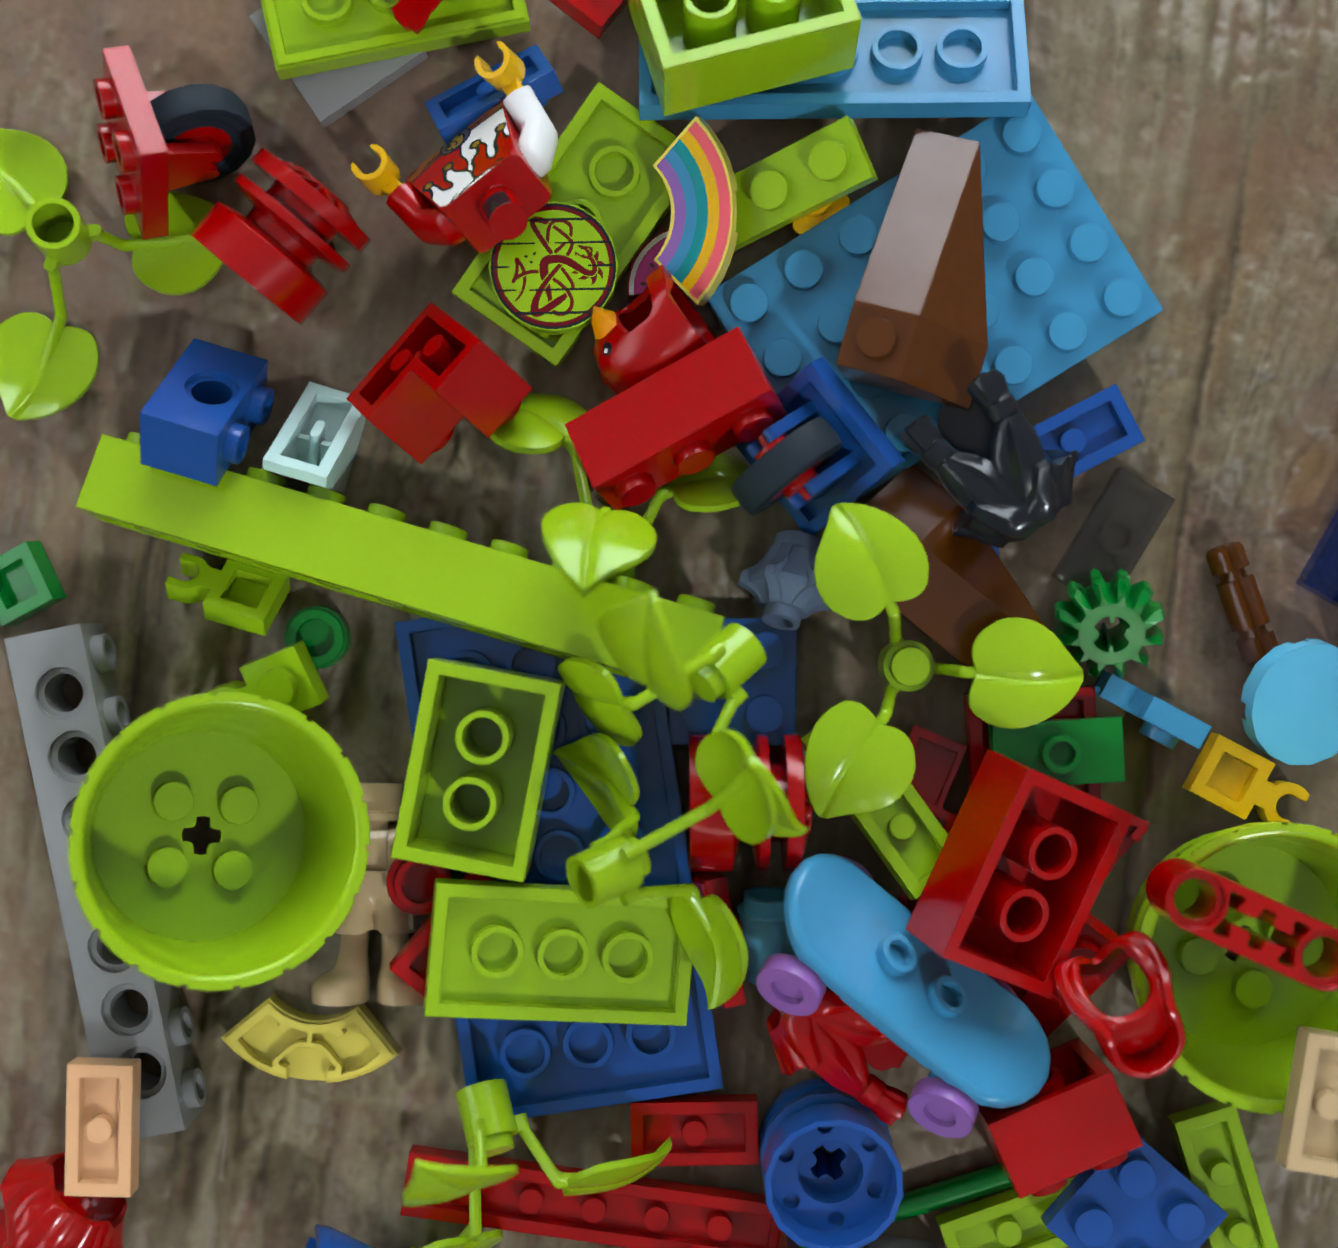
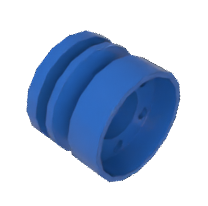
[758,1078,903,1248]

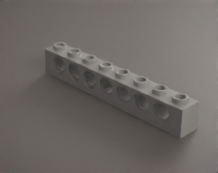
[4,623,207,1139]

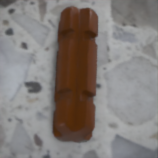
[1206,542,1278,665]

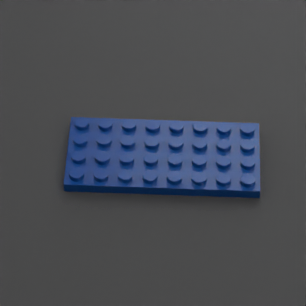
[395,618,724,1118]

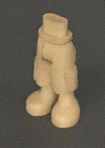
[311,783,424,1007]

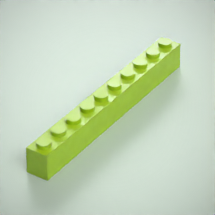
[76,432,725,701]

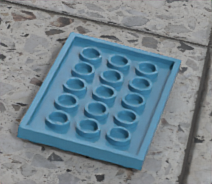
[707,95,1163,496]

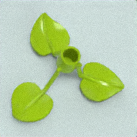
[0,128,224,421]
[490,393,750,596]
[804,503,1084,819]
[557,590,810,837]
[553,729,777,1010]
[401,1079,672,1248]

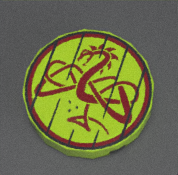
[488,201,619,335]

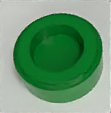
[284,606,352,669]

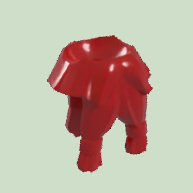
[766,986,908,1126]
[0,1152,128,1248]

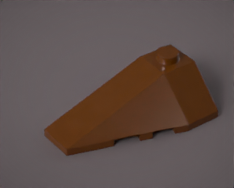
[866,465,1045,667]

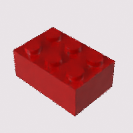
[905,749,1134,999]

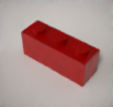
[565,326,787,510]

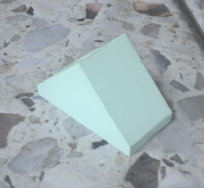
[262,382,366,494]

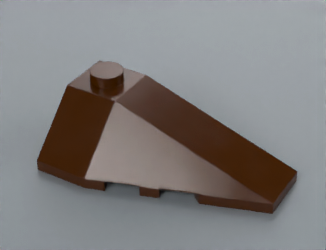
[836,128,988,411]

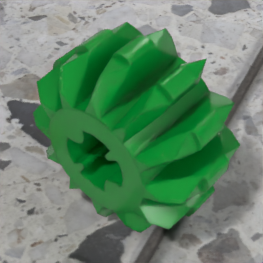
[1052,568,1165,679]

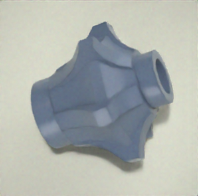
[738,530,832,630]

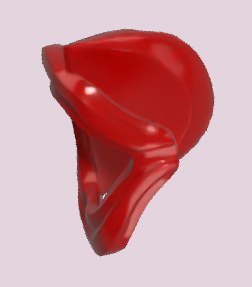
[1054,931,1186,1078]

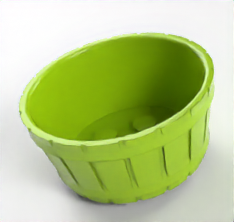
[68,692,370,991]
[1126,821,1338,1115]

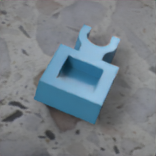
[1094,670,1212,750]

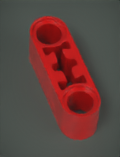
[1146,858,1338,991]

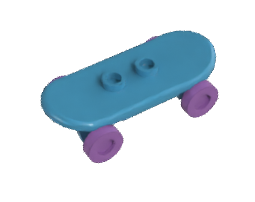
[756,854,1051,1138]

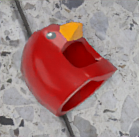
[591,264,716,394]

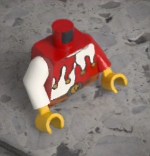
[351,41,558,254]

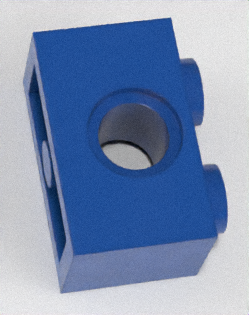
[140,338,274,486]

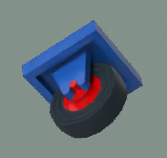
[731,356,905,535]

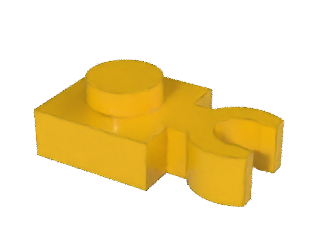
[1182,732,1310,823]

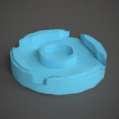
[1241,639,1338,765]

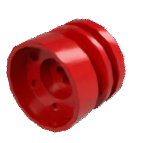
[190,147,371,325]
[688,734,812,871]

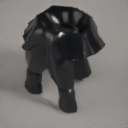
[899,368,1078,548]

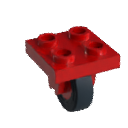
[93,45,256,240]

